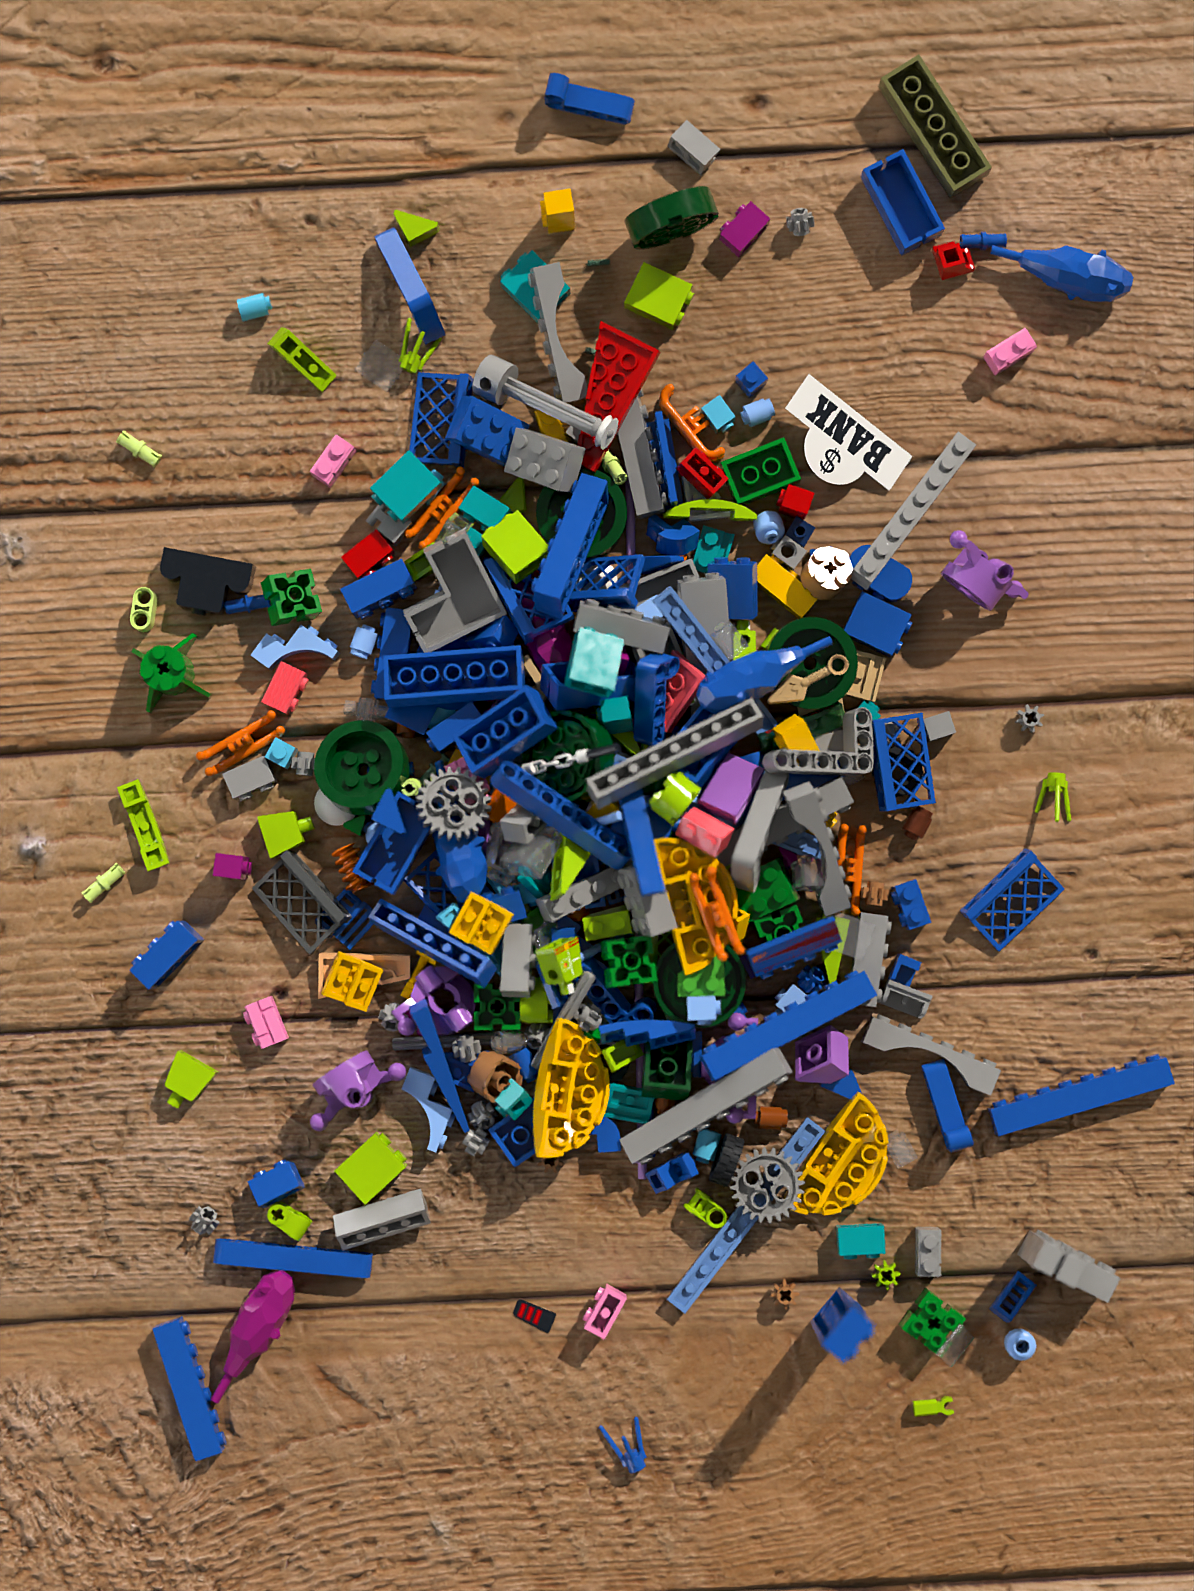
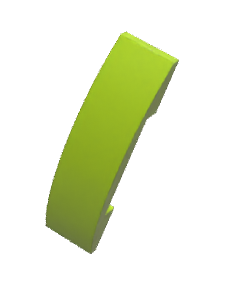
[663,499,757,521]
[117,779,170,872]

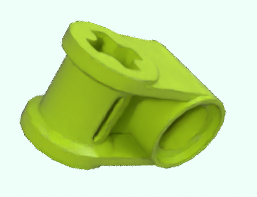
[683,1188,727,1228]
[267,1201,312,1241]

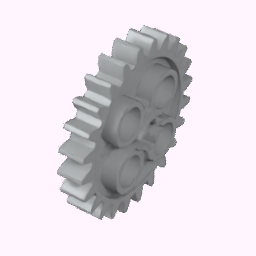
[416,767,492,841]
[730,1147,805,1223]

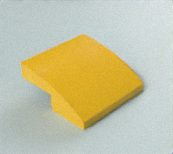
[449,892,514,955]
[321,951,383,1012]

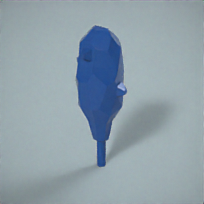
[990,245,1134,302]
[696,636,833,714]
[432,760,486,903]

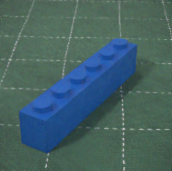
[368,899,497,988]
[152,1317,226,1462]

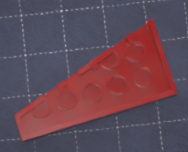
[577,321,661,473]

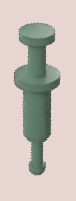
[413,753,450,790]

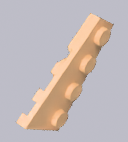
[318,953,411,999]

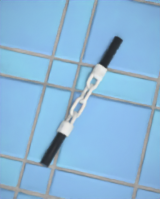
[520,743,620,775]

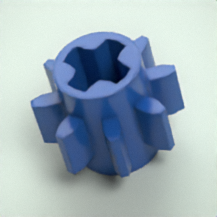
[797,965,826,993]

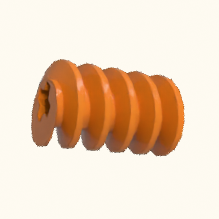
[331,842,375,893]

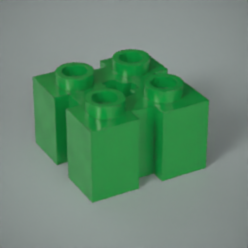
[261,569,322,626]
[752,905,803,942]
[600,936,657,988]
[474,983,521,1030]
[899,1287,966,1356]

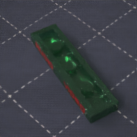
[757,701,845,756]

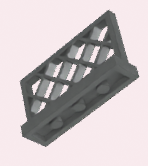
[252,850,352,955]

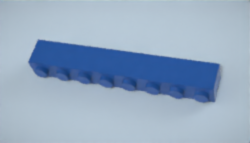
[699,970,878,1081]
[987,1054,1175,1136]

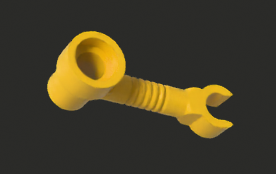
[401,950,439,999]

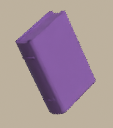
[698,753,765,824]

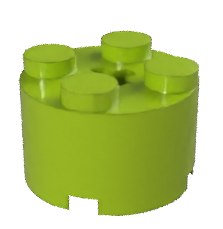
[649,772,702,826]
[520,977,553,1023]

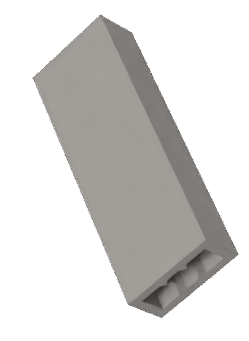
[677,572,732,718]

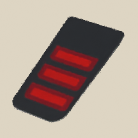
[513,1299,556,1333]

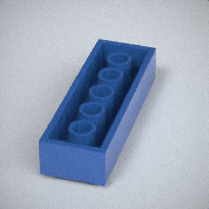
[531,473,609,619]
[383,645,525,708]
[810,1287,874,1363]

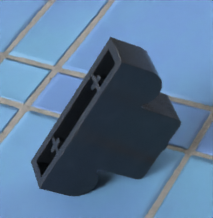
[160,547,256,616]

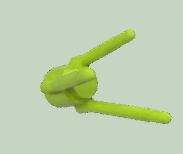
[399,318,442,374]
[1035,772,1071,822]

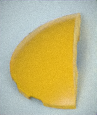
[654,838,738,976]
[533,1018,610,1158]
[783,1092,889,1215]

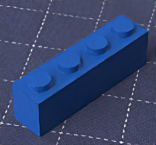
[371,607,412,700]

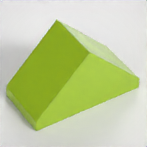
[394,209,439,247]
[404,542,434,582]
[602,1039,644,1072]

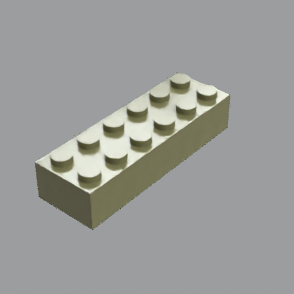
[878,55,992,199]

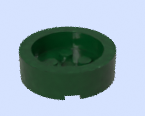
[624,186,719,250]
[536,467,627,559]
[766,617,858,709]
[522,711,614,804]
[314,720,410,816]
[653,942,746,1028]

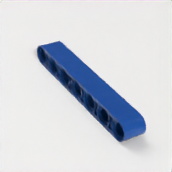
[491,761,631,870]
[213,1238,373,1278]

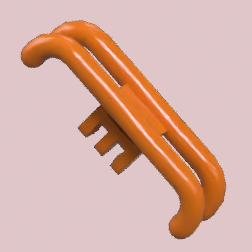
[659,384,725,463]
[404,466,479,550]
[196,710,285,776]
[834,824,867,916]
[689,866,745,962]

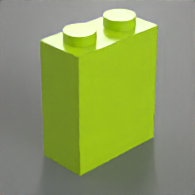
[624,262,694,330]
[481,510,549,584]
[335,1132,407,1205]

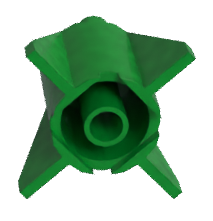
[131,633,212,713]

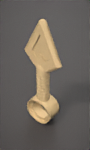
[767,655,849,704]

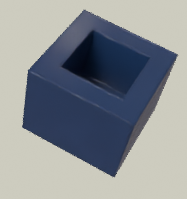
[785,516,816,548]

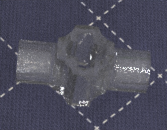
[344,698,390,722]

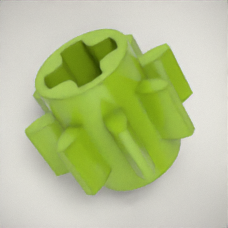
[871,1259,901,1290]

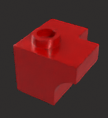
[932,241,975,280]

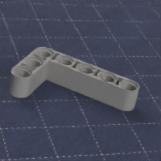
[763,707,874,776]
[731,770,789,893]

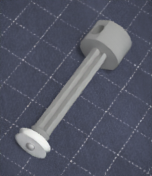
[472,355,618,450]

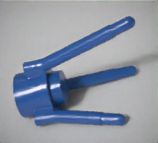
[599,1417,647,1473]

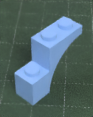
[251,625,340,671]
[402,1067,455,1153]

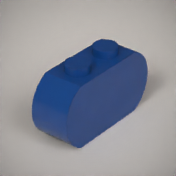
[849,545,912,603]

